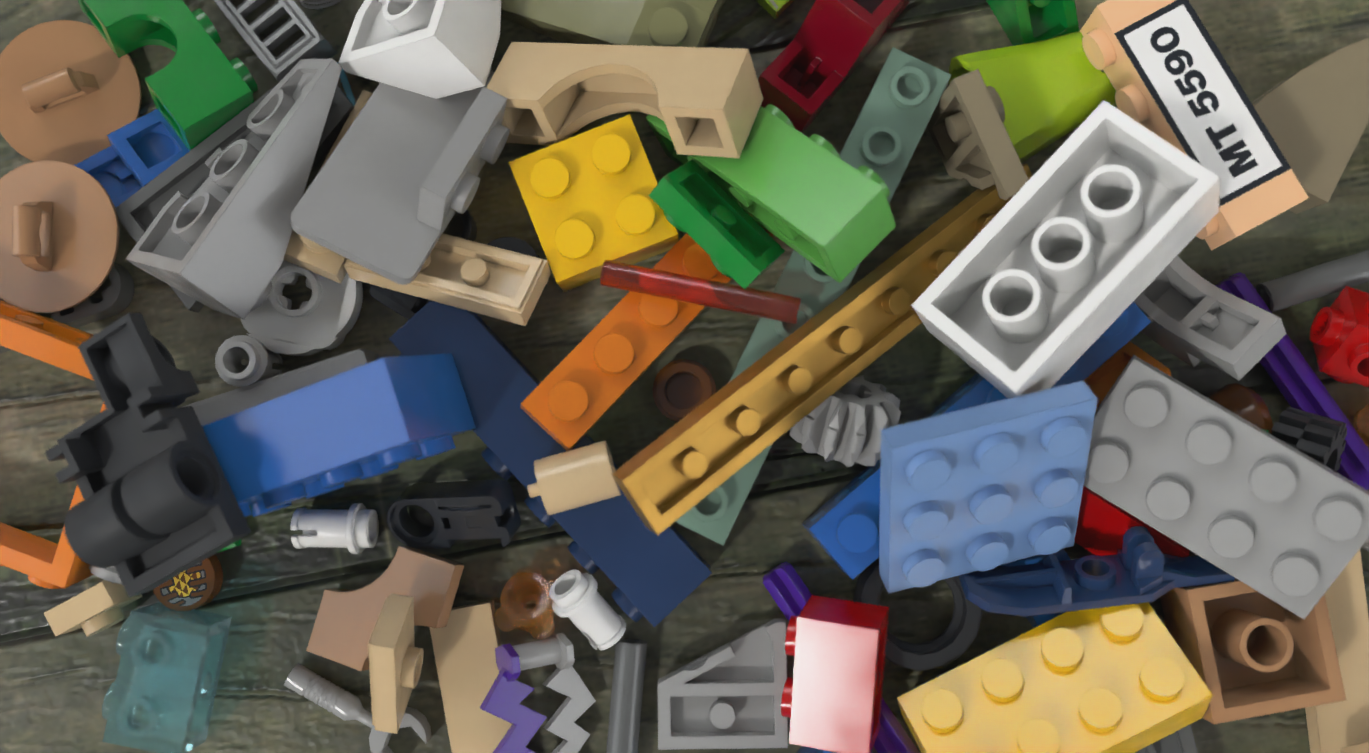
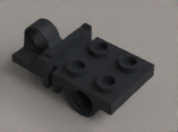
[45,313,252,597]

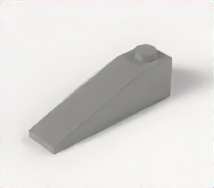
[126,59,342,319]

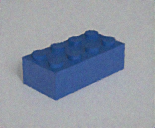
[202,353,476,518]

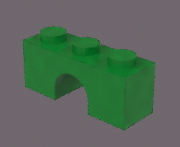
[77,0,258,151]

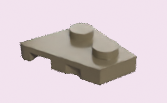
[927,69,1029,200]

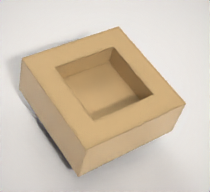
[44,580,143,637]

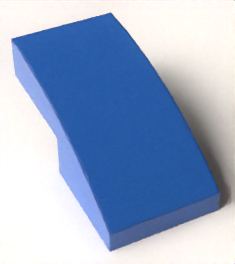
[74,109,189,221]

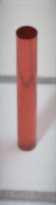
[600,260,801,324]

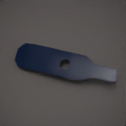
[959,526,1235,616]

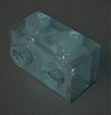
[102,602,232,753]

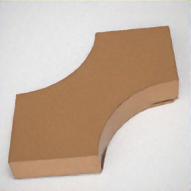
[306,546,464,671]

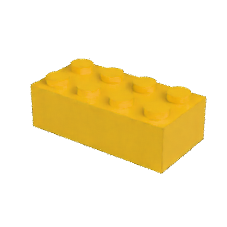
[897,602,1213,753]

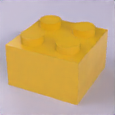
[509,114,679,292]

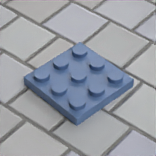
[879,381,1097,594]

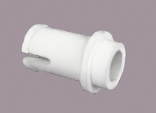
[215,335,283,387]
[290,503,379,554]
[549,569,626,651]

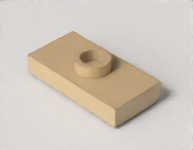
[368,593,424,734]

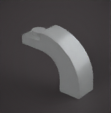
[1134,255,1286,381]

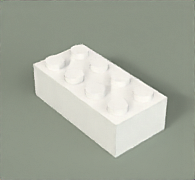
[912,100,1220,399]

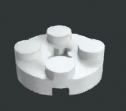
[241,260,363,356]

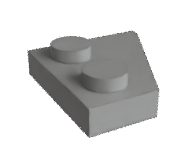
[658,618,788,750]

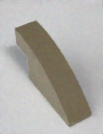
[1251,38,1369,214]

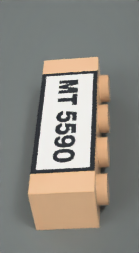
[1080,0,1309,251]

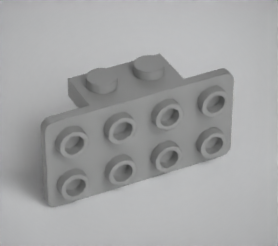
[291,70,510,285]

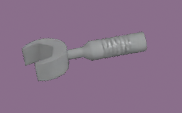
[284,663,432,753]

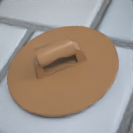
[0,20,142,165]
[0,160,120,313]

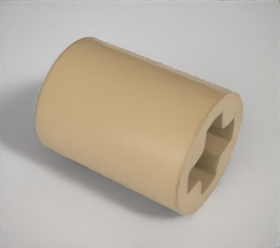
[527,440,621,515]

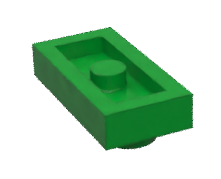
[649,159,785,290]

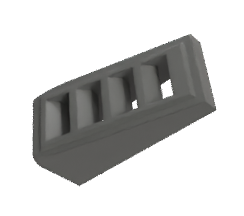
[214,0,337,82]

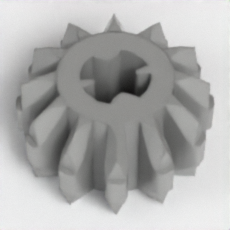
[789,375,901,467]

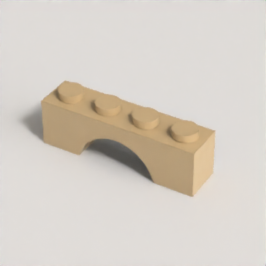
[486,42,763,158]

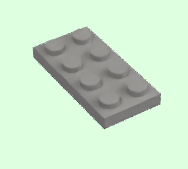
[1083,355,1369,619]

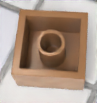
[1160,578,1346,724]

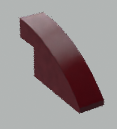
[758,0,911,133]

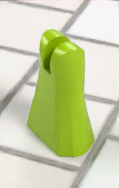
[949,31,1117,163]

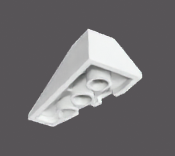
[338,0,501,99]

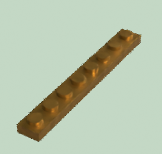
[611,164,1032,535]

